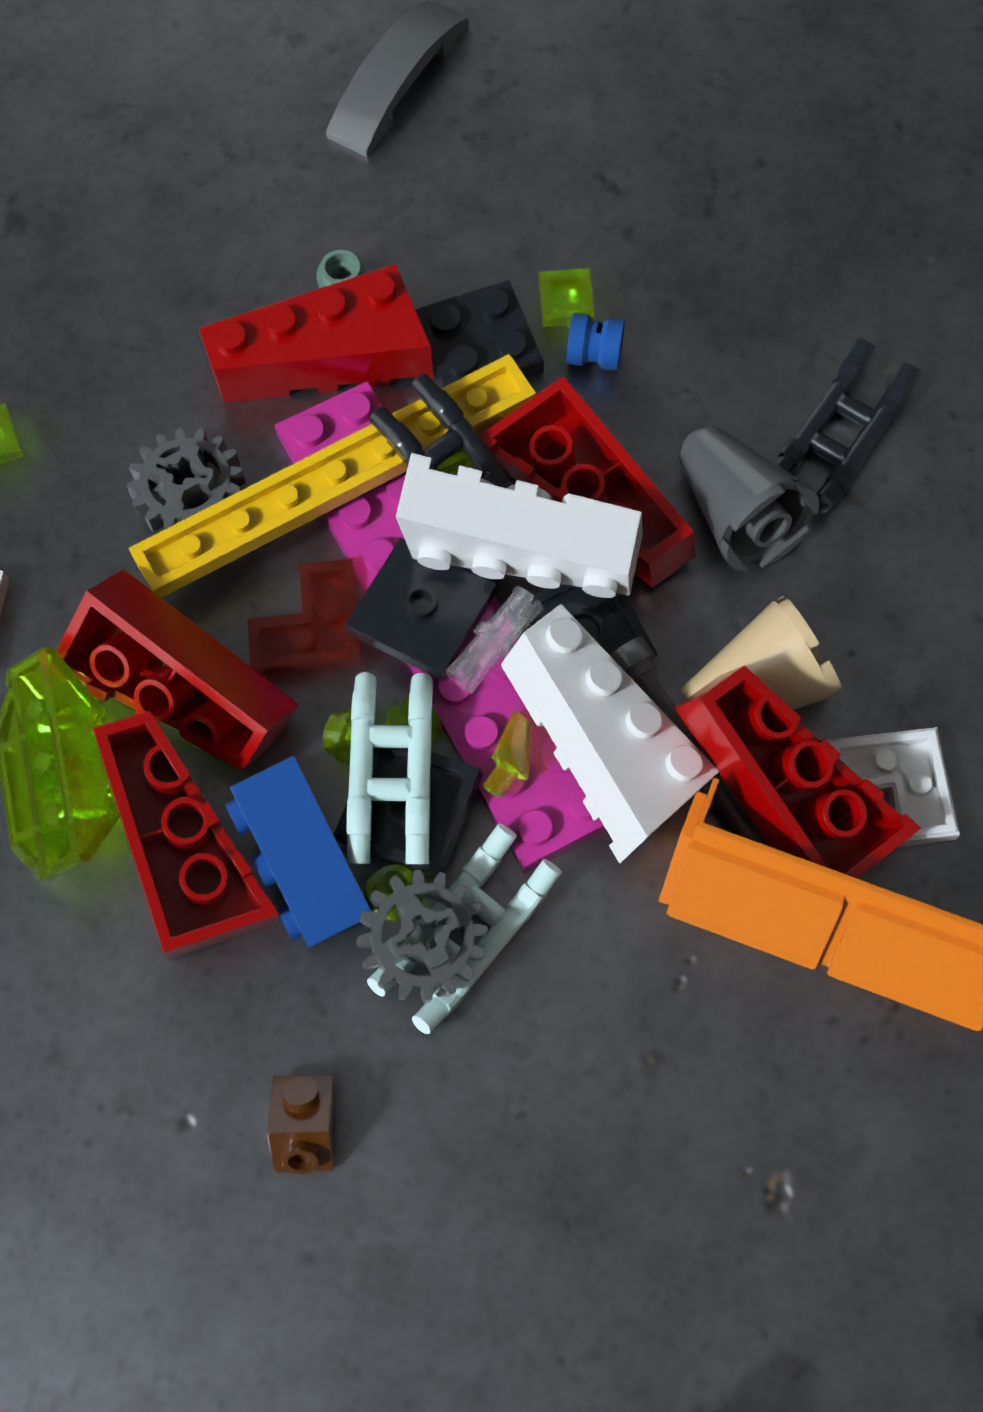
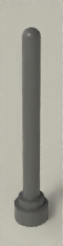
[610,636,768,846]

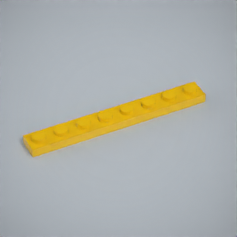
[128,354,536,598]

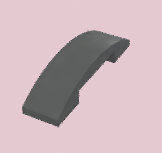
[326,0,469,157]

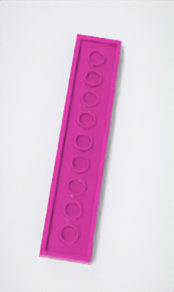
[274,381,606,873]

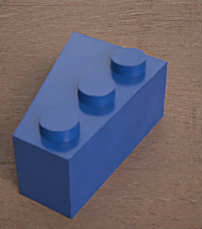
[225,756,371,947]

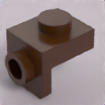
[267,1074,335,1174]

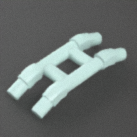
[346,672,433,864]
[367,823,562,1034]

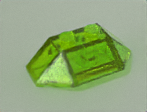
[0,646,120,882]

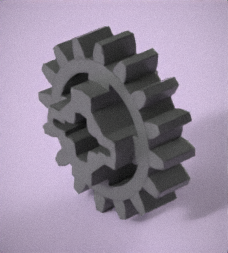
[127,427,246,532]
[356,869,488,1003]

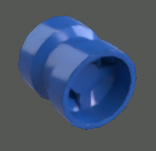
[566,312,625,371]

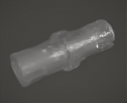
[445,586,544,694]

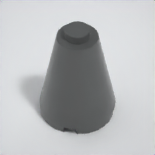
[679,426,819,571]

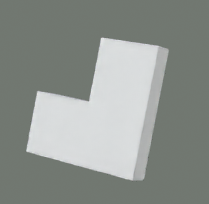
[826,727,960,847]

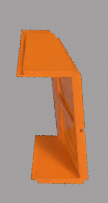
[658,778,983,1031]

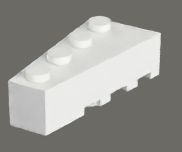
[396,453,643,598]
[501,604,719,863]

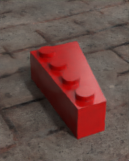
[198,264,434,403]
[480,376,696,588]
[45,569,299,770]
[675,665,921,879]
[92,711,279,960]

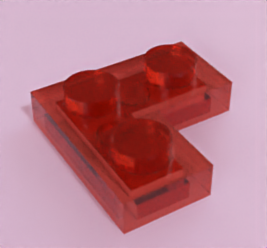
[247,558,363,677]

